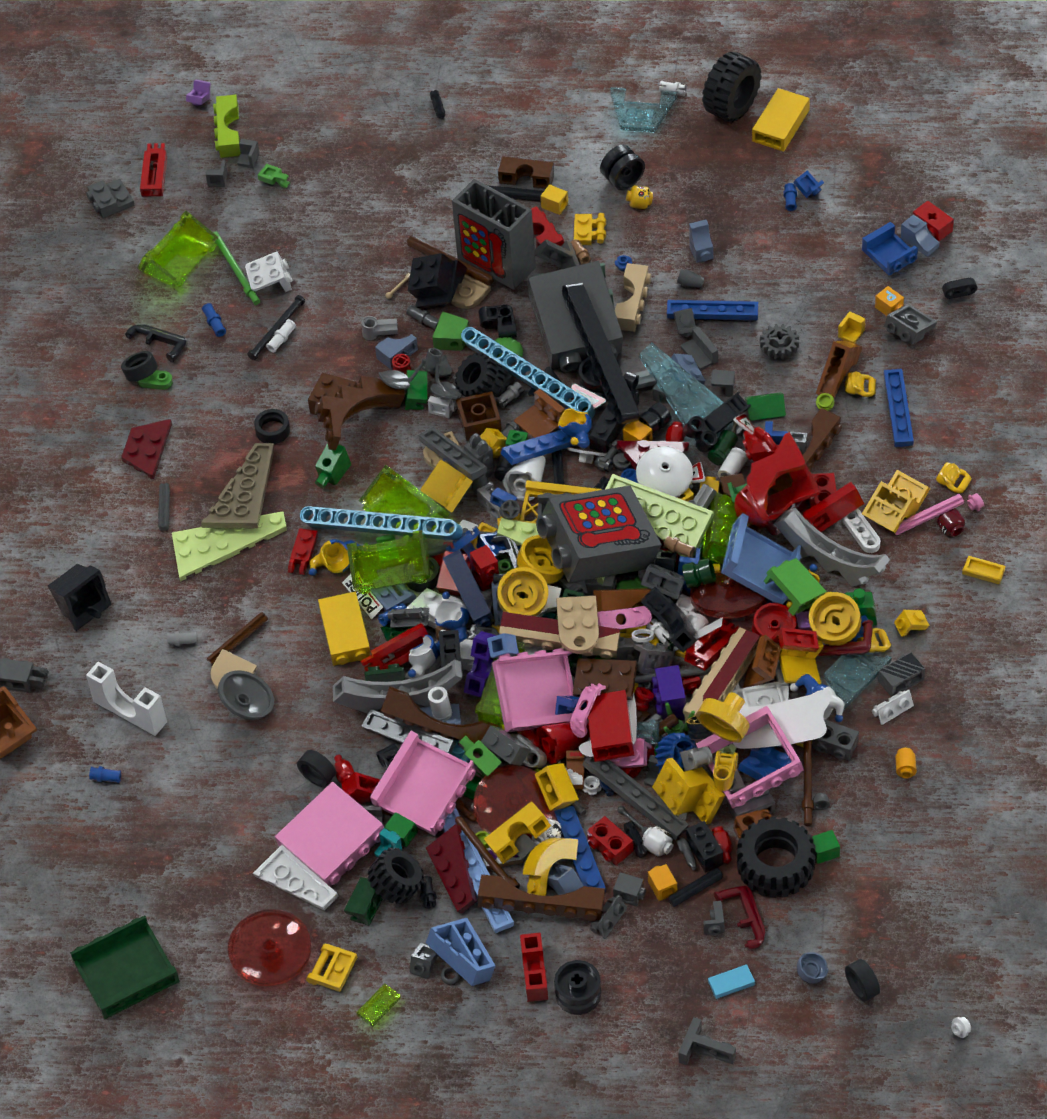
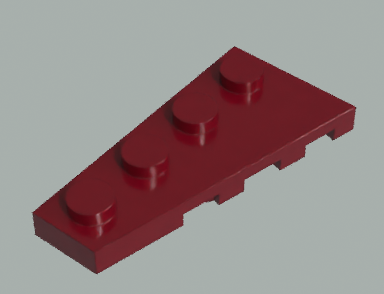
[426,824,477,914]

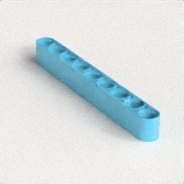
[461,327,595,419]
[300,506,463,540]

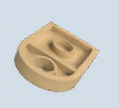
[556,596,599,654]

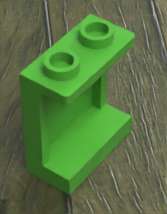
[764,558,827,616]

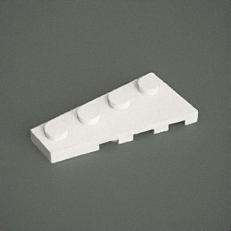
[253,845,339,911]

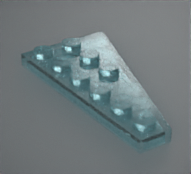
[639,342,724,443]

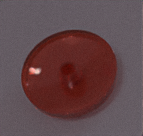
[690,570,768,619]
[473,765,554,841]
[228,909,312,986]

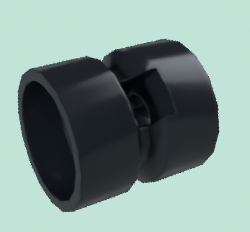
[638,402,672,435]

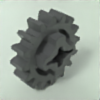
[760,324,799,359]

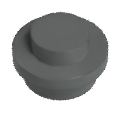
[613,453,631,471]

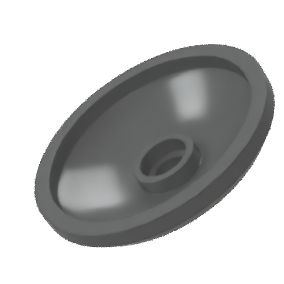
[218,670,274,720]

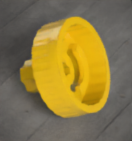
[517,535,564,584]
[497,567,548,616]
[809,592,862,646]
[696,692,750,743]

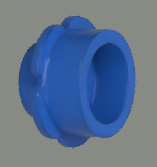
[615,255,632,271]

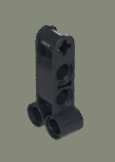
[683,392,751,453]

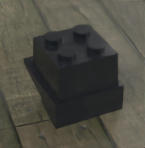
[407,253,467,308]
[48,564,112,631]

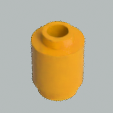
[895,747,917,779]

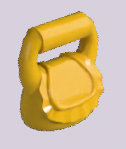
[845,371,876,397]
[936,462,971,493]
[857,628,891,655]

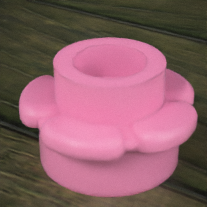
[967,493,984,511]

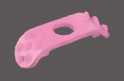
[597,606,652,629]
[570,683,606,738]

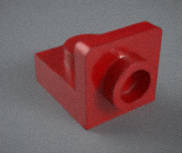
[681,676,701,695]

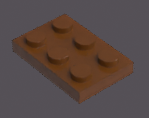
[573,658,637,700]

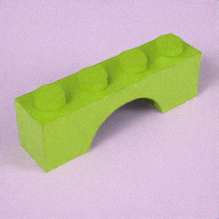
[213,94,241,158]

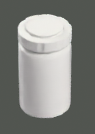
[717,447,748,478]
[428,687,452,721]

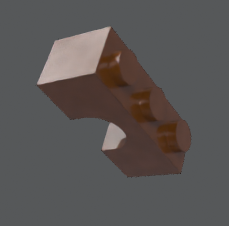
[498,156,554,189]

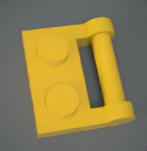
[306,944,357,992]

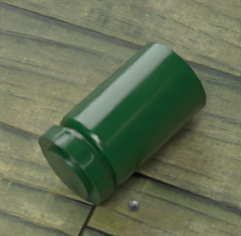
[708,430,738,465]

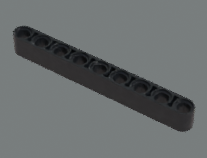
[562,282,639,424]

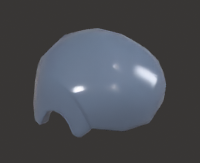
[797,952,829,984]

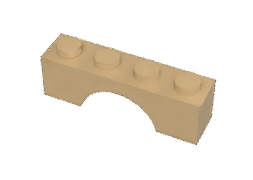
[615,263,651,332]

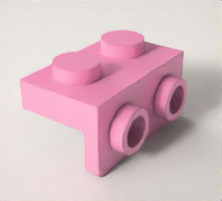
[610,738,652,768]

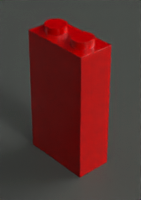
[586,690,635,762]

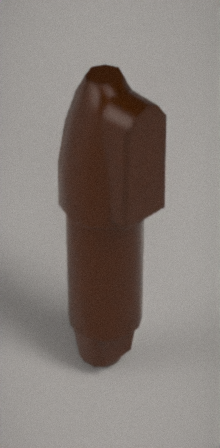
[455,798,477,822]

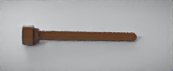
[455,816,521,889]

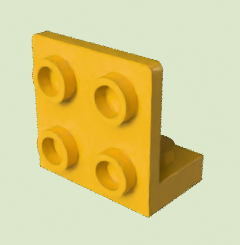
[420,460,473,513]
[779,640,823,684]

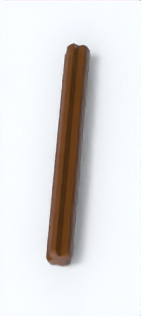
[407,236,494,286]

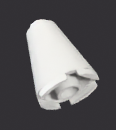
[503,455,546,501]

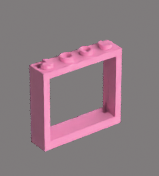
[696,706,804,809]

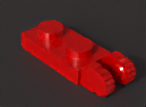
[288,528,318,575]

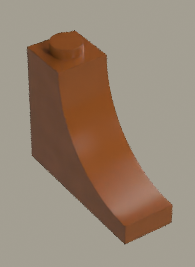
[815,340,863,399]
[593,588,652,626]

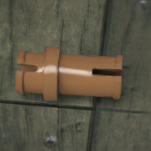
[571,239,591,264]
[664,536,695,558]

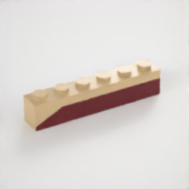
[499,612,620,659]
[683,627,761,723]

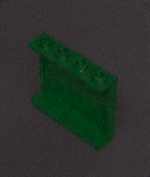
[70,915,180,1020]

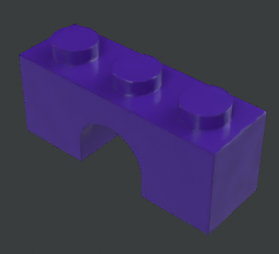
[464,631,497,698]

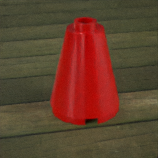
[535,722,590,764]

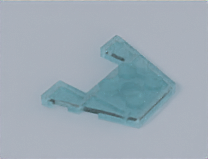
[610,87,677,133]

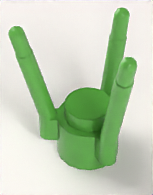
[664,703,695,735]

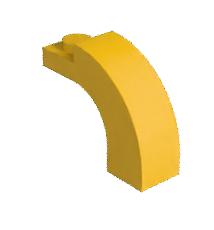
[523,838,578,896]

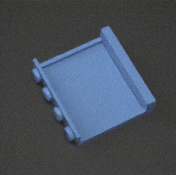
[721,513,802,605]

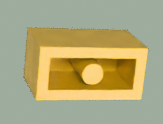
[534,763,579,811]

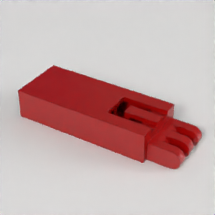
[140,143,167,197]
[802,482,864,532]
[684,619,741,671]
[361,623,428,671]

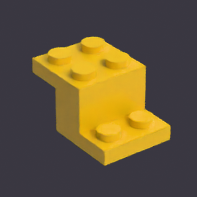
[862,470,930,533]
[652,757,725,824]

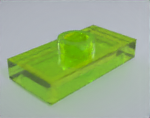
[357,983,401,1027]

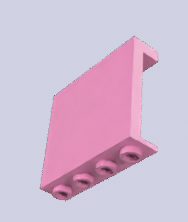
[492,648,574,732]
[370,731,476,836]
[275,782,384,887]

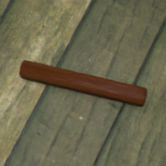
[206,612,268,666]

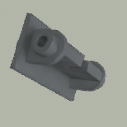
[388,607,430,628]
[590,895,627,939]

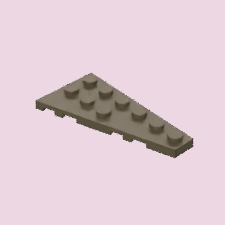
[201,443,275,528]

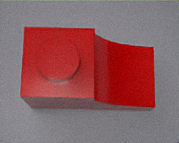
[342,772,381,805]

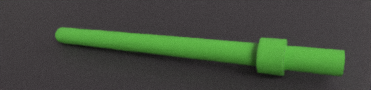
[212,231,260,305]

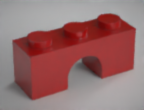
[531,206,564,248]
[520,932,548,1002]

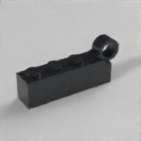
[589,372,639,454]

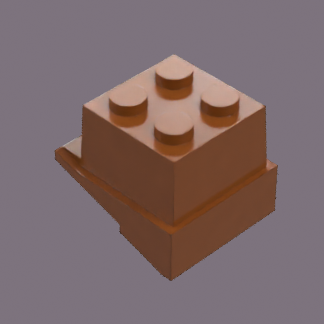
[0,686,37,759]

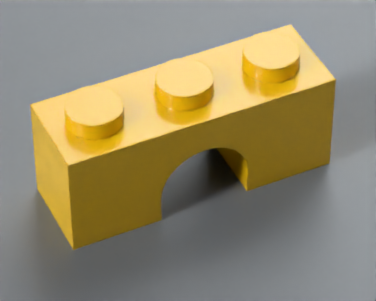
[484,801,551,864]

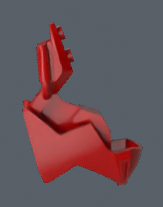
[734,427,820,528]

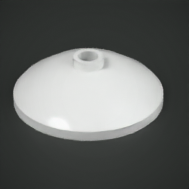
[636,447,693,497]

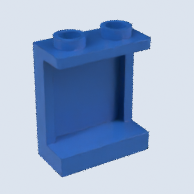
[862,222,918,275]

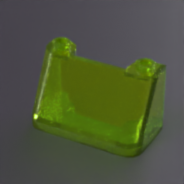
[137,211,219,288]
[359,465,450,545]
[347,530,430,594]

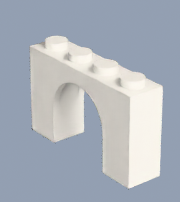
[86,662,167,736]

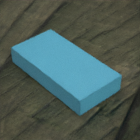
[708,964,755,999]

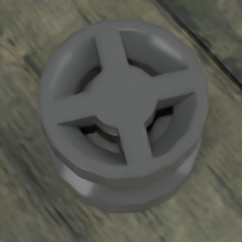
[499,500,520,520]

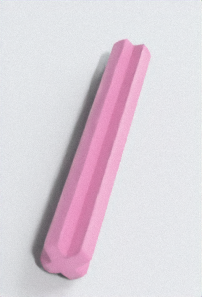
[895,494,964,535]

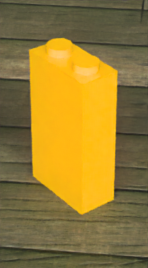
[752,88,810,152]
[318,591,371,666]

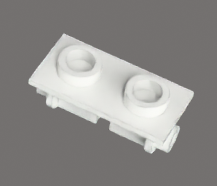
[872,690,914,725]

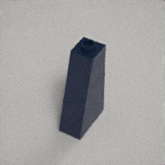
[443,549,495,627]

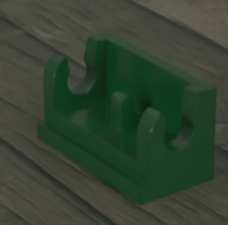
[344,877,383,926]

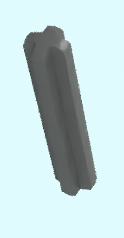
[158,483,170,531]

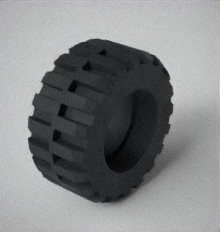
[702,51,762,122]
[737,817,816,898]

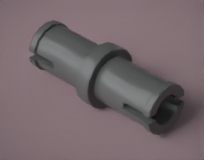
[406,305,439,330]

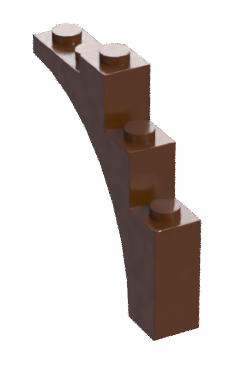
[315,376,405,450]

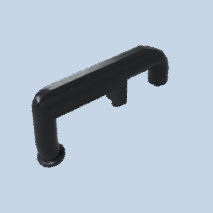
[125,325,187,362]
[491,535,519,584]

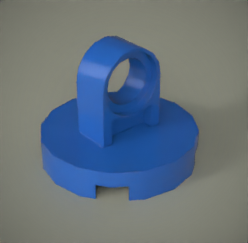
[445,526,481,558]

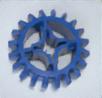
[655,733,697,773]

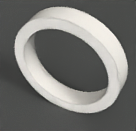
[632,629,654,642]

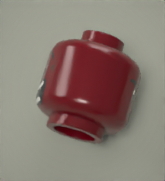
[937,508,965,537]

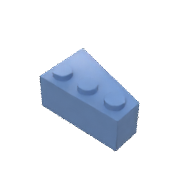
[426,918,495,986]

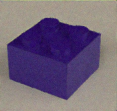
[652,665,686,720]

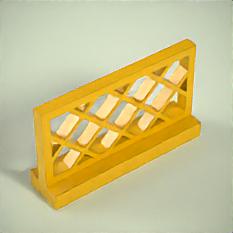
[520,480,602,524]

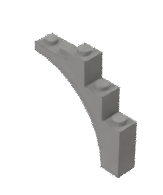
[774,508,890,587]
[332,659,462,714]

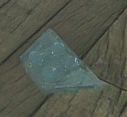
[824,652,892,710]

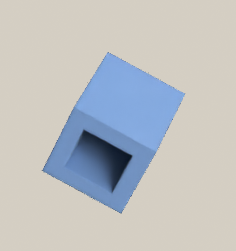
[487,633,519,659]

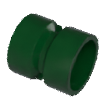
[682,558,716,589]

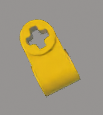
[713,750,738,791]

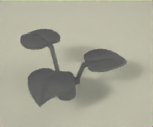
[378,348,461,399]

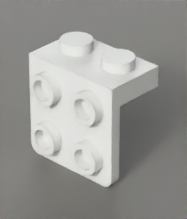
[245,252,292,292]

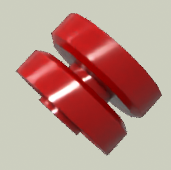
[751,603,796,646]

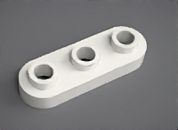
[842,508,880,553]

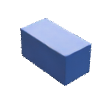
[490,487,518,507]

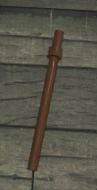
[802,740,814,826]

